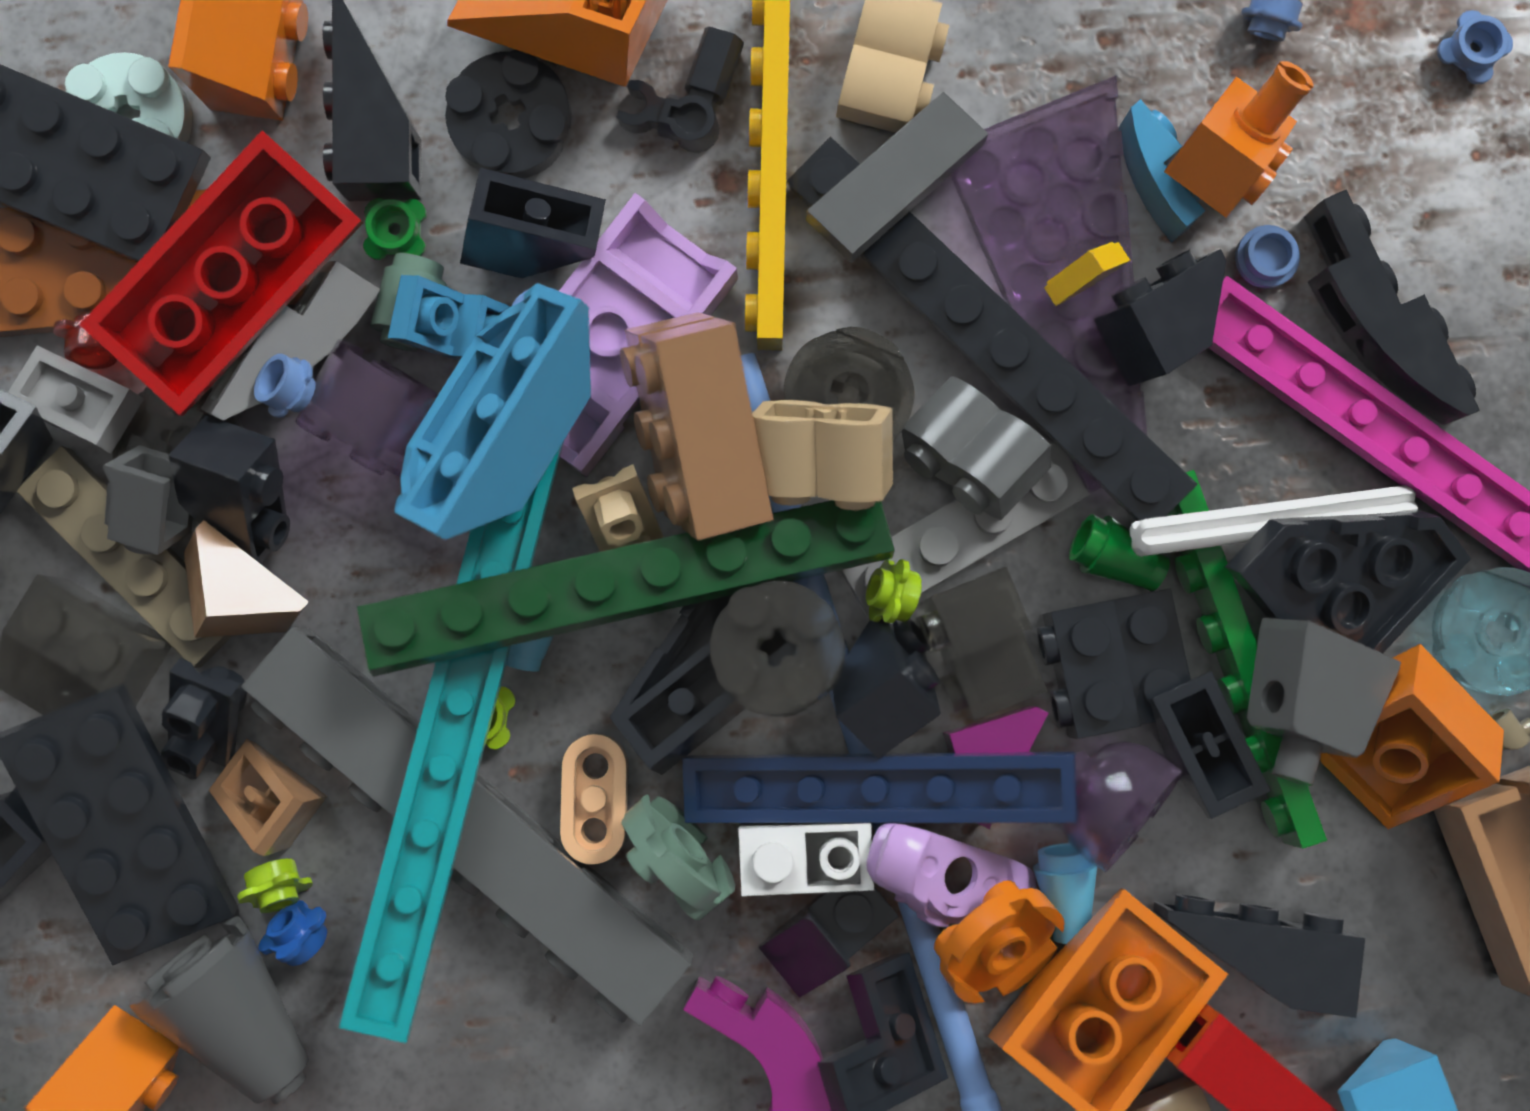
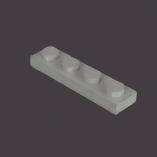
[840,442,1090,620]

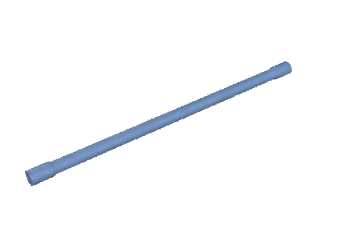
[741,353,1002,1111]

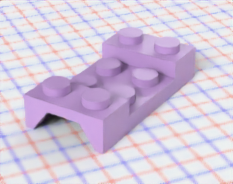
[559,193,738,478]

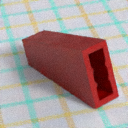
[1167,1004,1337,1111]

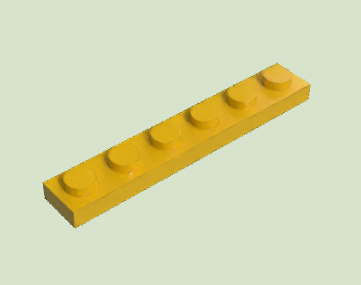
[745,0,790,351]

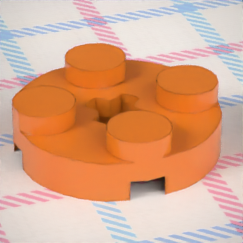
[934,880,1065,1004]

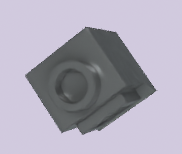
[103,445,193,555]

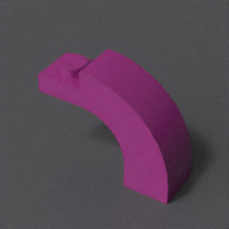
[683,976,831,1111]

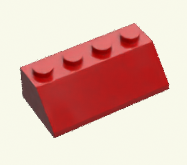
[79,130,363,416]

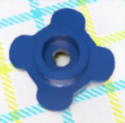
[258,900,328,966]

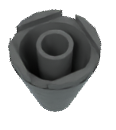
[129,916,309,1104]

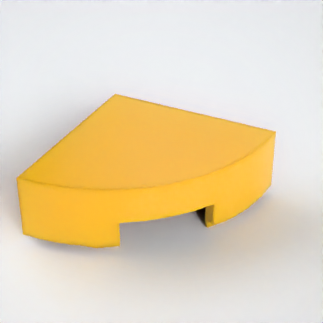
[1044,242,1130,306]

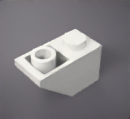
[739,823,874,896]

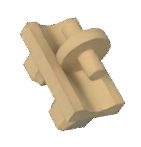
[572,464,664,552]

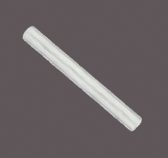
[1129,485,1418,556]

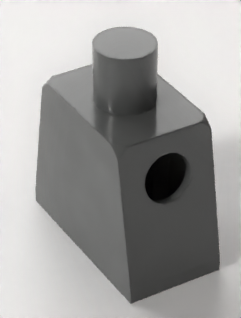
[1247,618,1401,786]

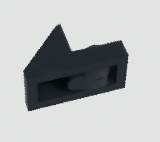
[758,886,899,998]

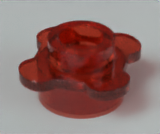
[53,313,117,369]

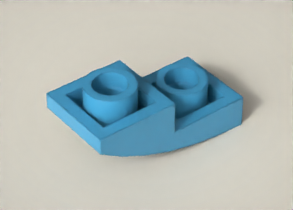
[1118,99,1205,243]
[388,275,511,361]

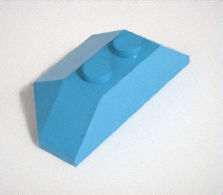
[394,283,591,540]

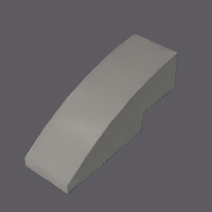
[201,261,381,420]

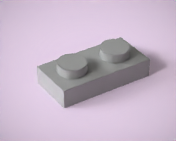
[8,346,144,454]

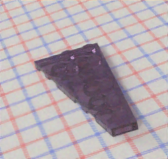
[950,75,1147,493]

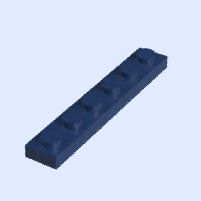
[682,752,1078,823]

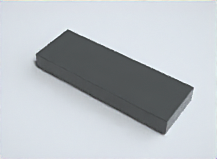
[806,92,989,263]

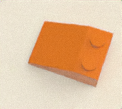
[988,888,1228,1111]

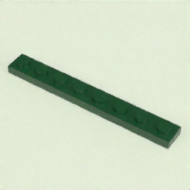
[357,500,895,677]

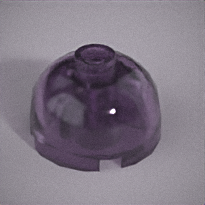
[1060,741,1183,873]

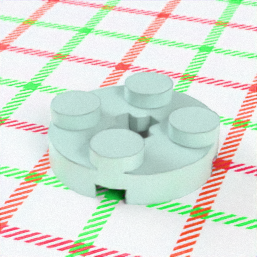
[65,53,192,143]

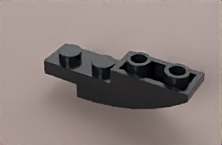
[1304,189,1480,425]

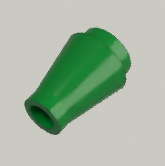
[1069,514,1170,592]

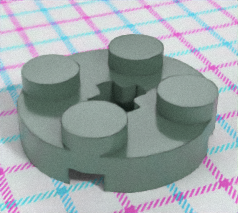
[621,794,735,921]

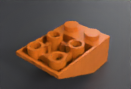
[447,0,668,87]

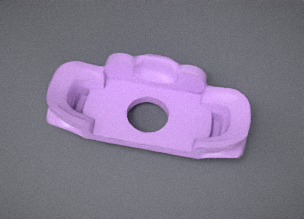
[867,823,1037,928]

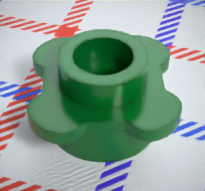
[363,198,427,260]

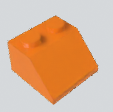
[168,0,308,121]
[1320,644,1504,830]

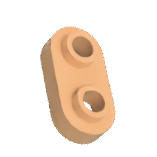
[560,734,628,865]

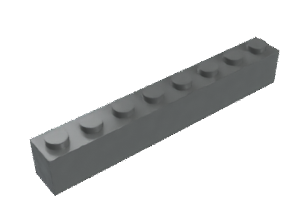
[241,627,694,1026]

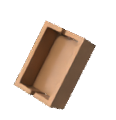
[620,312,773,540]
[1433,766,1530,996]

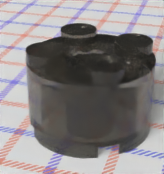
[784,326,915,444]

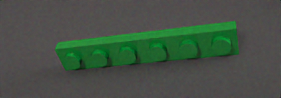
[1167,470,1327,849]

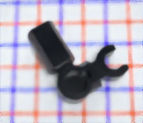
[616,26,744,153]

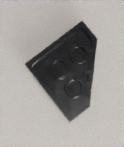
[1225,511,1471,654]

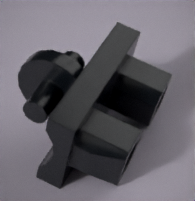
[161,658,247,779]

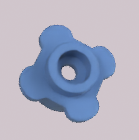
[1437,10,1513,84]

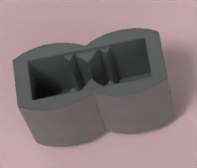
[901,376,1051,520]

